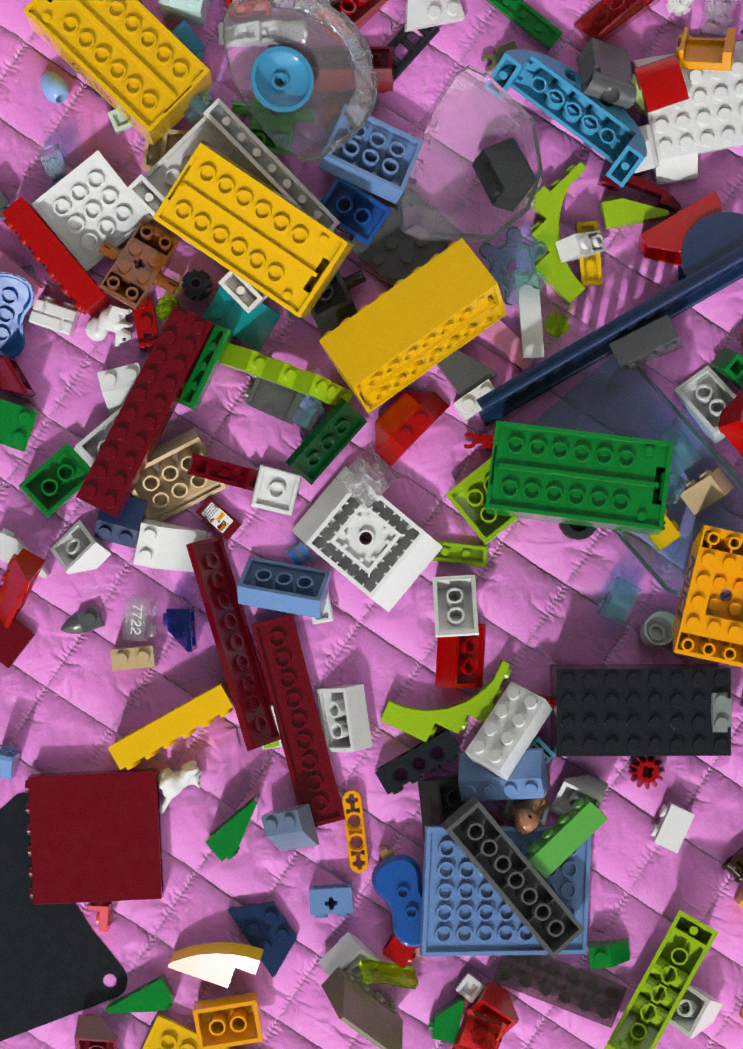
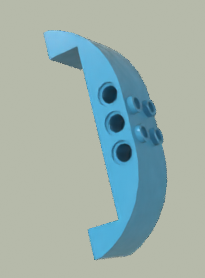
[485,49,647,188]

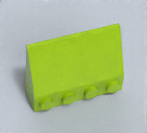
[445,458,520,546]

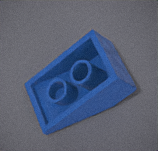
[321,177,392,246]

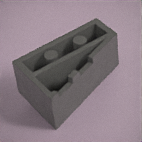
[609,315,683,371]

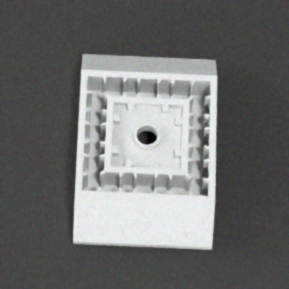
[291,466,443,612]

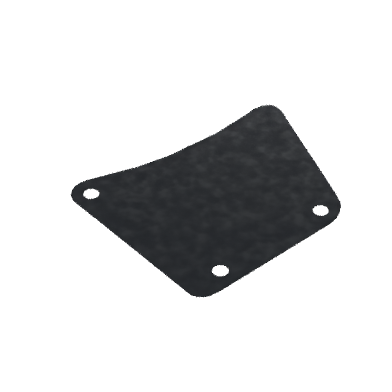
[0,793,128,1041]

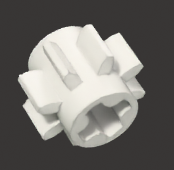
[666,0,694,17]

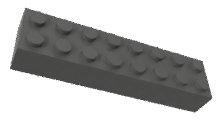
[440,796,585,958]

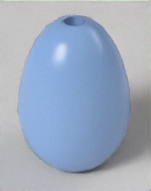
[40,70,69,104]

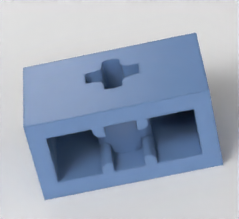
[309,883,353,918]

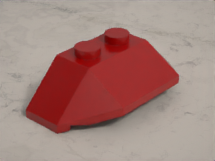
[375,391,450,467]

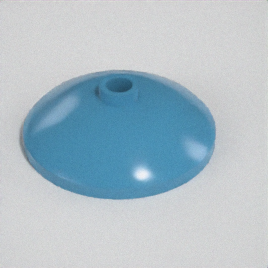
[250,46,314,113]

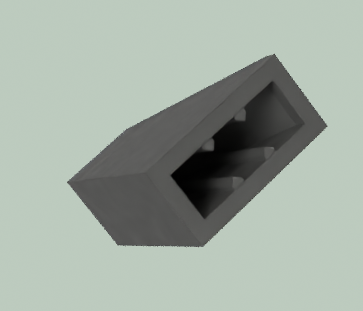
[436,350,497,398]

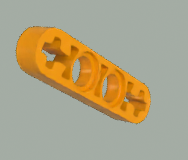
[342,789,369,873]

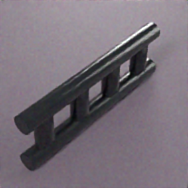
[380,26,440,94]

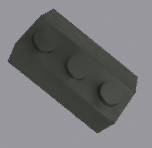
[472,138,537,212]
[418,774,466,840]

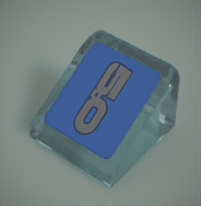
[285,541,314,566]

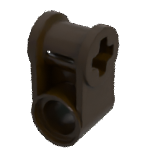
[722,846,743,883]

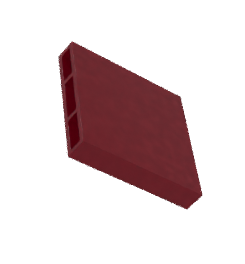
[25,768,164,905]

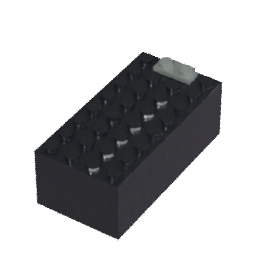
[550,664,732,756]

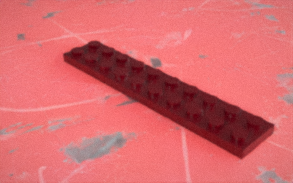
[186,536,282,751]
[251,614,345,827]

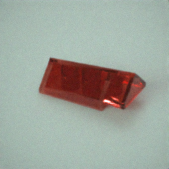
[573,0,661,42]

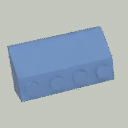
[237,556,331,619]
[458,748,550,802]

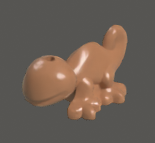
[508,773,550,835]

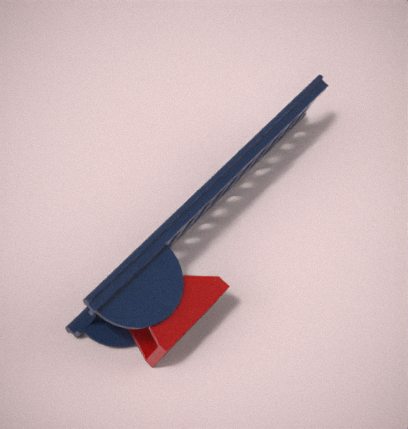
[476,191,743,427]

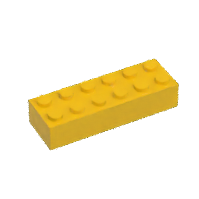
[108,681,234,770]

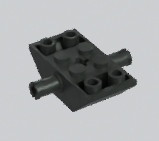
[285,269,367,336]

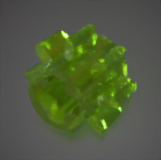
[155,295,181,323]
[543,312,571,338]

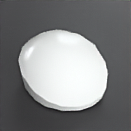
[640,611,675,649]

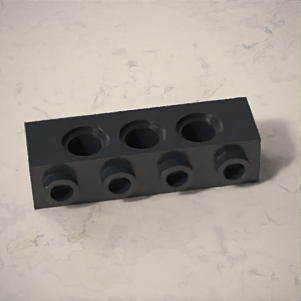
[375,728,461,795]

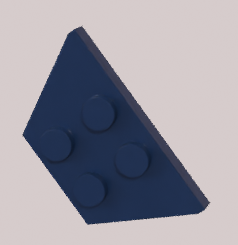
[228,901,297,977]

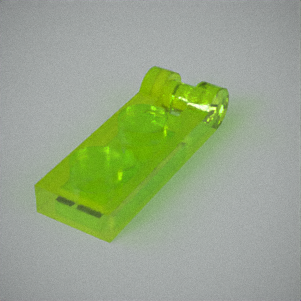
[359,959,419,990]

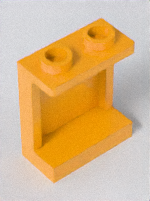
[675,27,736,71]

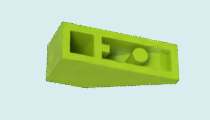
[599,196,669,231]

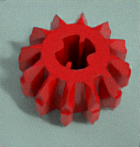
[628,756,665,789]

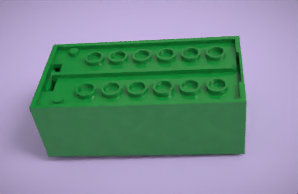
[485,421,674,535]

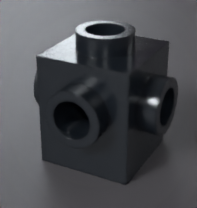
[181,269,213,301]

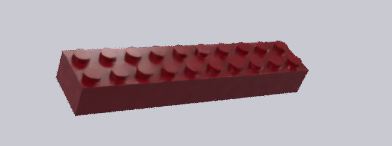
[76,305,215,519]

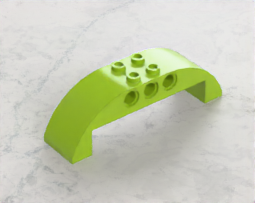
[604,910,718,1049]

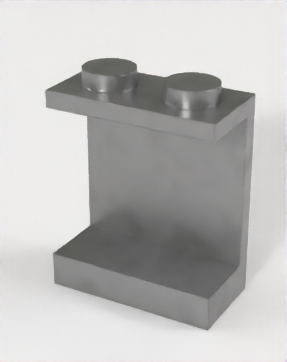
[244,376,306,425]

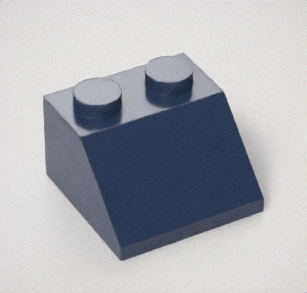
[94,496,148,548]

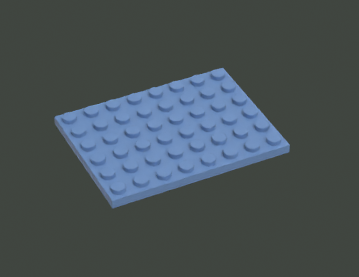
[420,826,592,957]

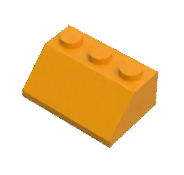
[193,992,263,1049]

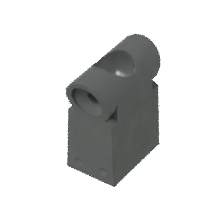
[576,38,637,109]

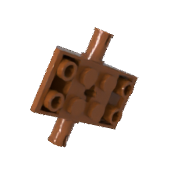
[99,219,180,310]

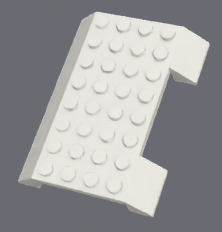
[633,41,743,185]
[126,98,340,314]

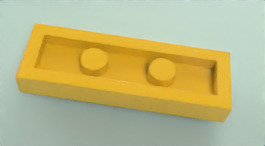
[575,221,603,287]

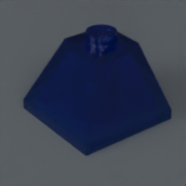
[163,607,196,652]

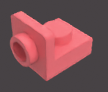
[87,901,112,932]

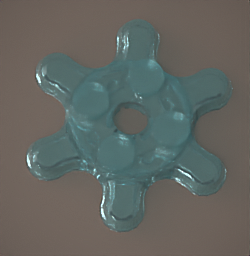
[479,226,547,306]

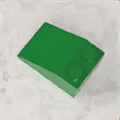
[0,399,38,452]
[19,443,90,520]
[205,794,260,862]

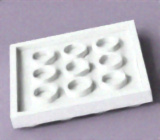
[31,150,153,271]

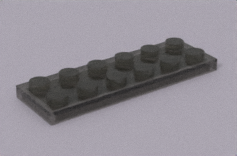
[493,955,627,1028]

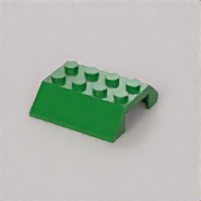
[178,324,233,411]

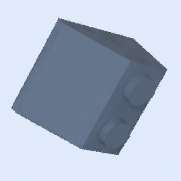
[261,803,319,851]

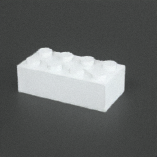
[465,681,553,780]

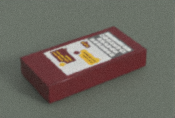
[196,497,242,541]

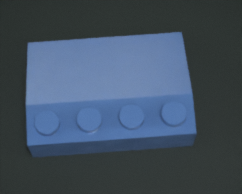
[318,104,424,204]

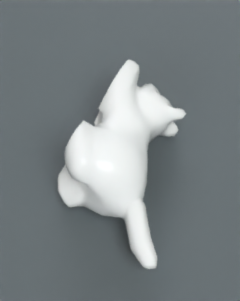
[157,760,202,814]

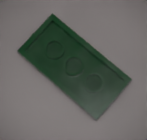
[285,398,367,485]

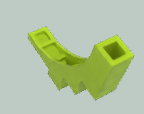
[527,162,586,306]
[220,344,353,407]
[380,659,512,742]

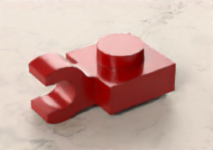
[464,432,494,449]

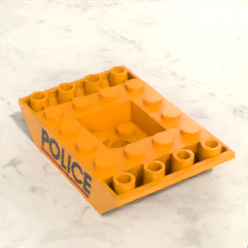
[673,524,743,667]

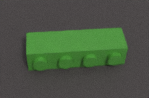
[525,795,608,878]

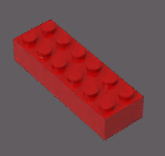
[2,196,111,316]

